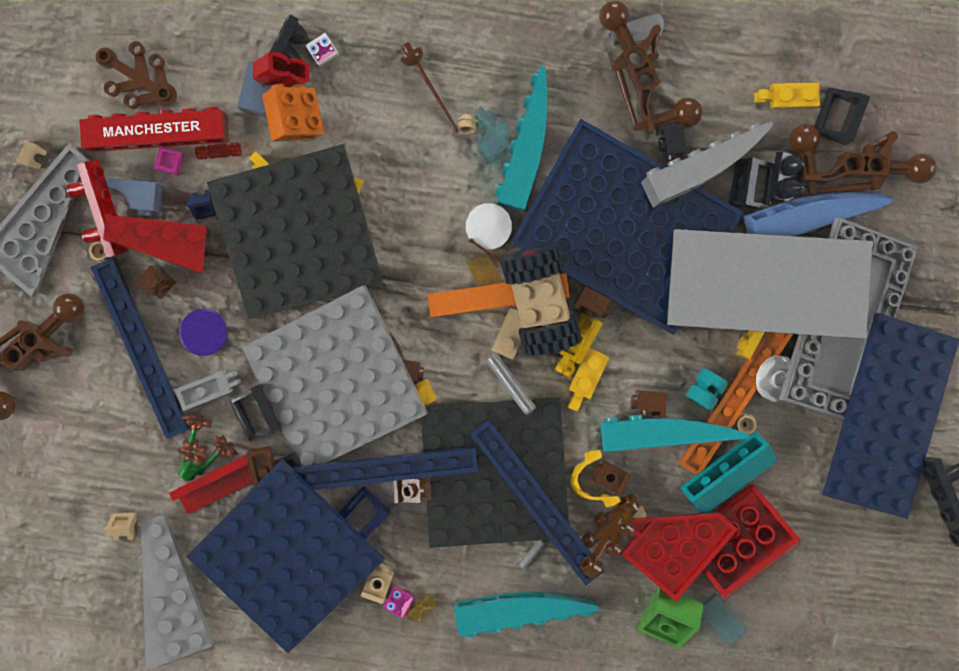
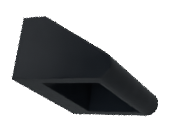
[814,88,870,145]
[729,157,774,211]
[229,384,282,442]

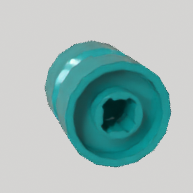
[685,368,729,412]

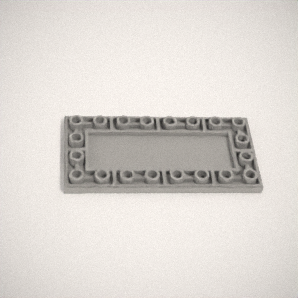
[779,218,918,420]
[667,229,873,339]

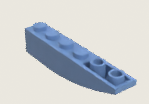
[744,191,892,236]

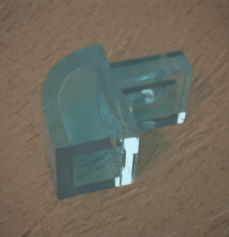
[474,106,510,165]

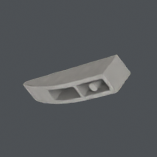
[641,121,773,208]

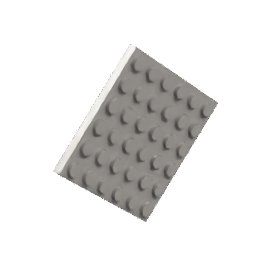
[242,285,428,465]

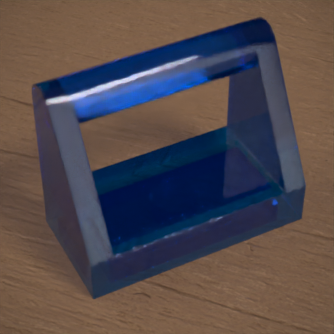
[338,486,391,539]

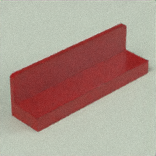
[169,455,253,514]

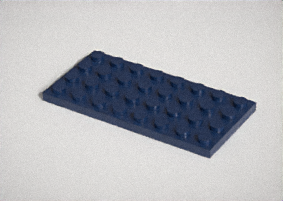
[822,313,959,519]

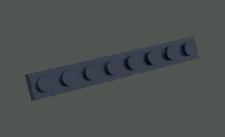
[90,258,190,439]
[470,419,605,586]
[291,446,478,490]

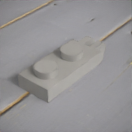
[175,369,241,411]

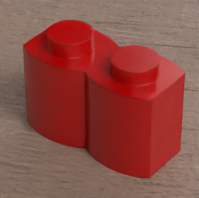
[253,52,310,87]

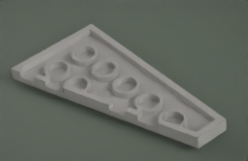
[0,144,90,297]
[141,513,214,671]

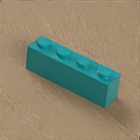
[680,431,778,513]

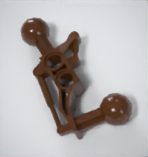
[599,0,702,134]
[789,124,937,195]
[0,293,85,421]

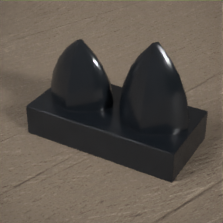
[270,14,309,60]
[768,151,804,202]

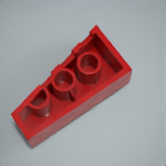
[103,214,207,274]

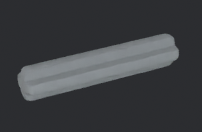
[487,354,536,415]

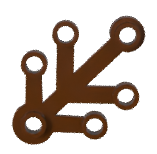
[96,41,177,109]
[580,494,640,579]

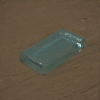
[702,593,746,646]

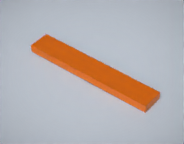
[427,273,570,318]

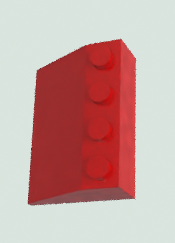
[702,483,800,601]

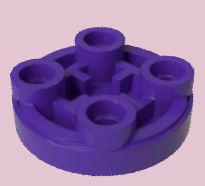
[179,309,228,356]

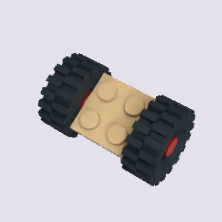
[500,243,582,357]

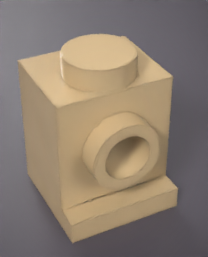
[361,564,394,604]

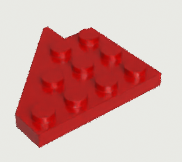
[620,512,738,601]

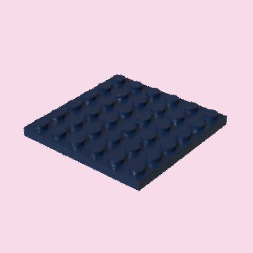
[186,459,385,653]

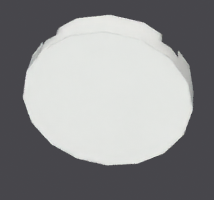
[466,203,512,250]
[756,355,791,402]

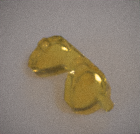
[407,594,436,622]

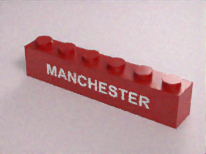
[79,107,229,152]

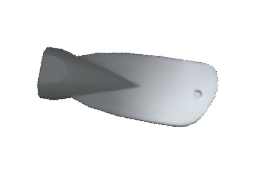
[607,14,664,47]

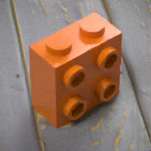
[262,84,324,142]

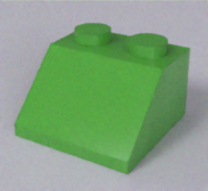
[637,587,704,649]

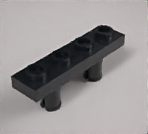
[922,457,959,547]

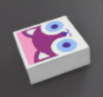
[306,33,339,67]

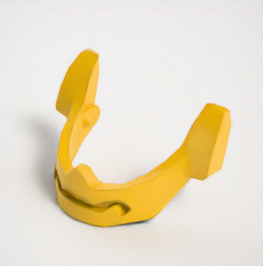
[570,450,621,507]

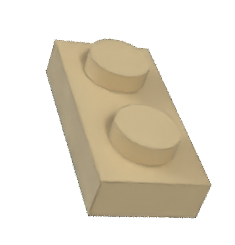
[492,308,522,360]

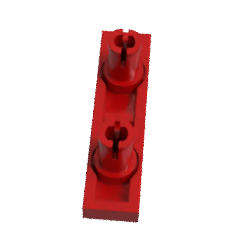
[66,159,128,257]

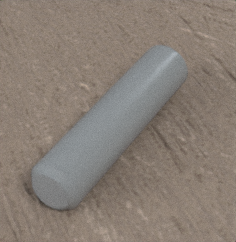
[519,540,546,570]

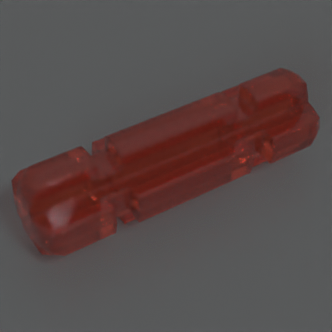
[195,142,242,160]

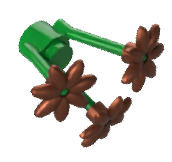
[177,413,238,481]

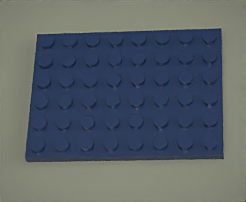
[511,119,744,335]

